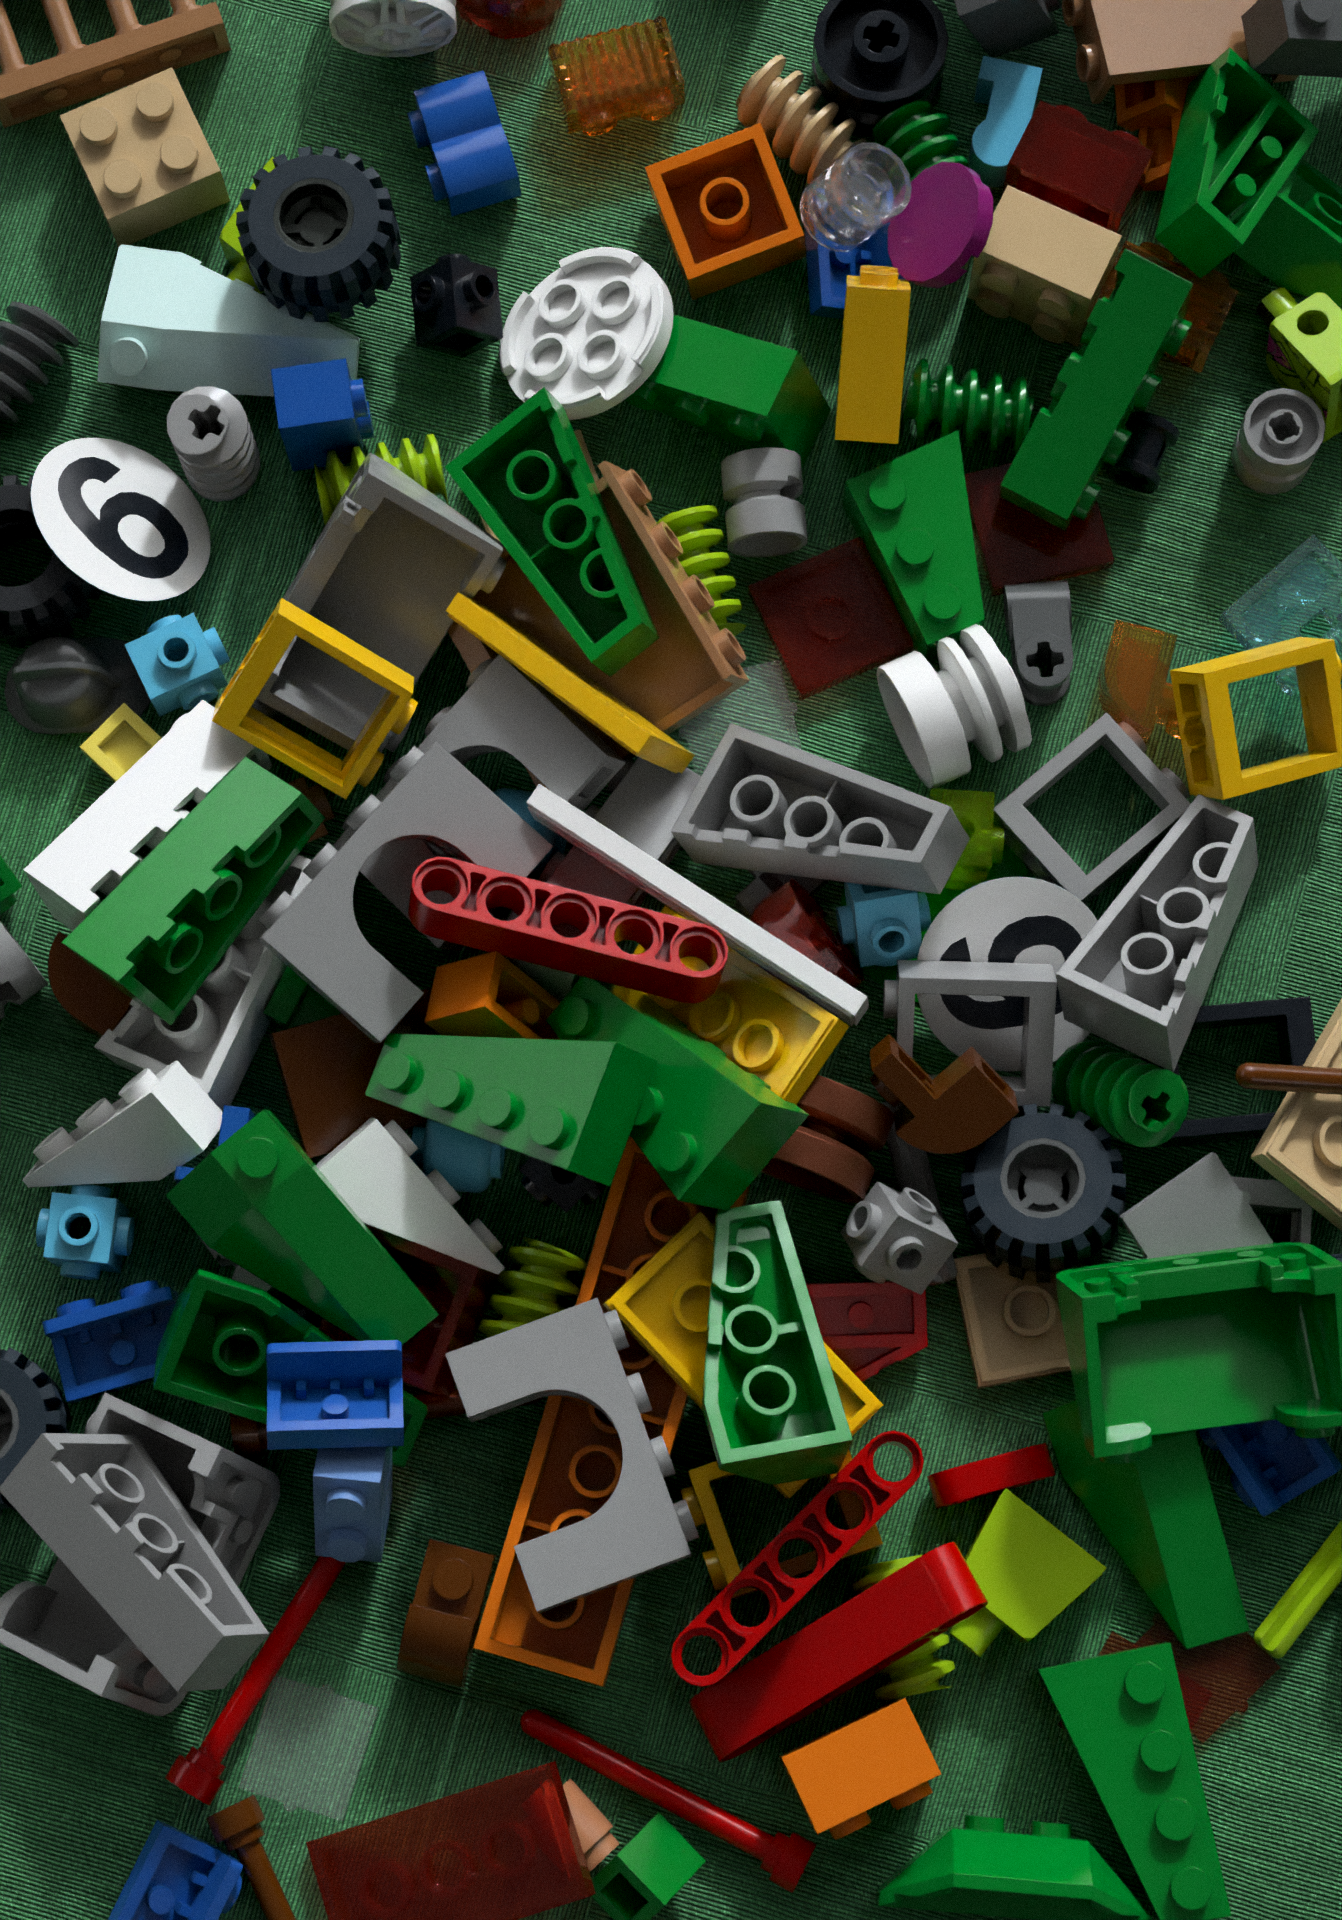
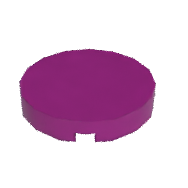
[888,162,993,289]

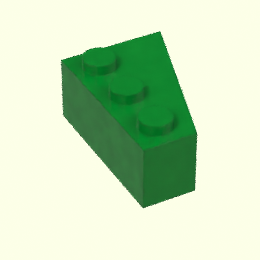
[1155,47,1320,279]
[625,315,831,471]
[842,430,985,663]

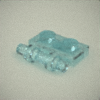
[1219,534,1342,696]

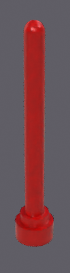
[165,1556,346,1806]
[520,1709,817,1893]

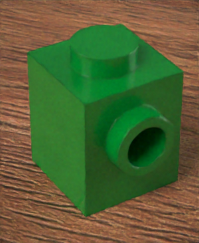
[584,1812,706,1920]

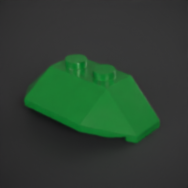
[876,1815,1152,1920]

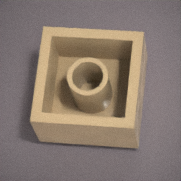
[59,67,230,248]
[967,185,1122,347]

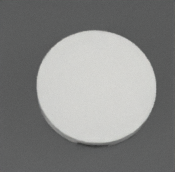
[499,247,674,420]

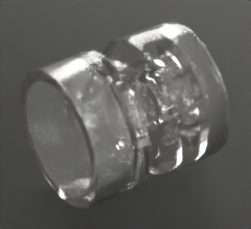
[799,143,912,252]

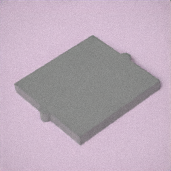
[1119,1152,1273,1259]

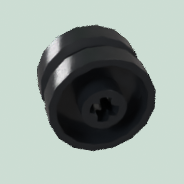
[811,0,949,138]

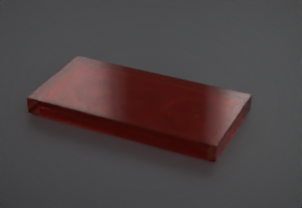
[306,1761,596,1920]

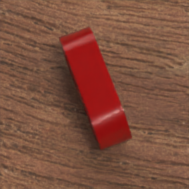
[927,1443,1056,1509]

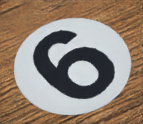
[31,438,211,601]
[917,876,1098,1071]

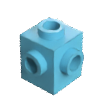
[125,613,230,716]
[836,882,931,968]
[36,1184,135,1280]

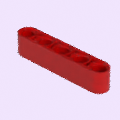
[408,856,728,1004]
[671,1431,924,1687]
[688,1542,988,1763]

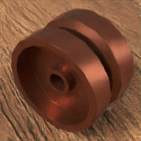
[761,1075,896,1203]

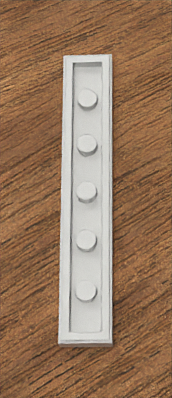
[526,784,869,1026]

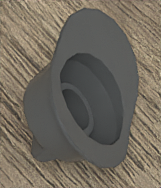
[4,636,151,735]

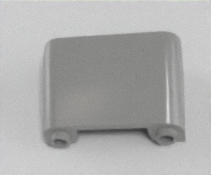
[256,452,507,752]
[0,1393,281,1716]

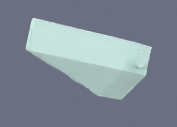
[97,244,360,397]

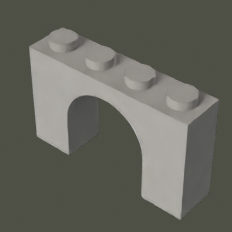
[333,654,626,952]
[258,742,553,1043]
[445,1298,699,1613]

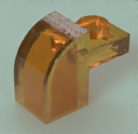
[1098,619,1181,745]

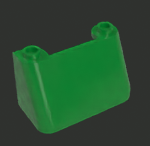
[1056,1242,1342,1464]

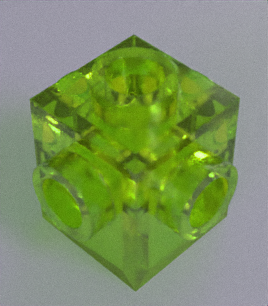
[927,788,1004,890]

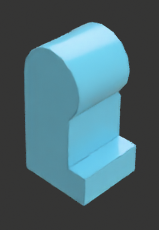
[969,56,1043,187]

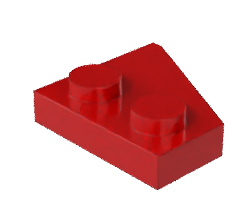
[806,1280,928,1382]

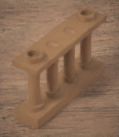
[0,0,231,128]

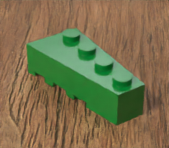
[1000,248,1193,532]
[445,387,660,677]
[61,756,325,1026]
[546,976,809,1211]
[365,1033,657,1187]
[1035,1642,1232,1920]

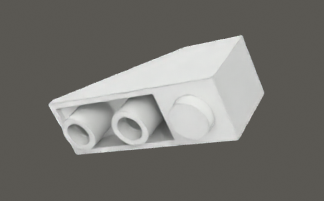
[22,1060,223,1188]
[316,1117,505,1274]

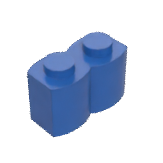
[407,70,521,216]

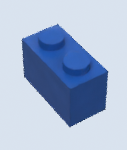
[271,358,374,471]

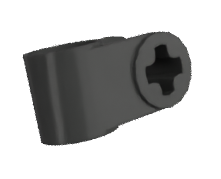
[1003,580,1074,707]

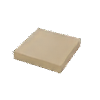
[954,1253,1086,1389]

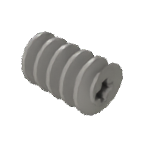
[167,386,261,502]

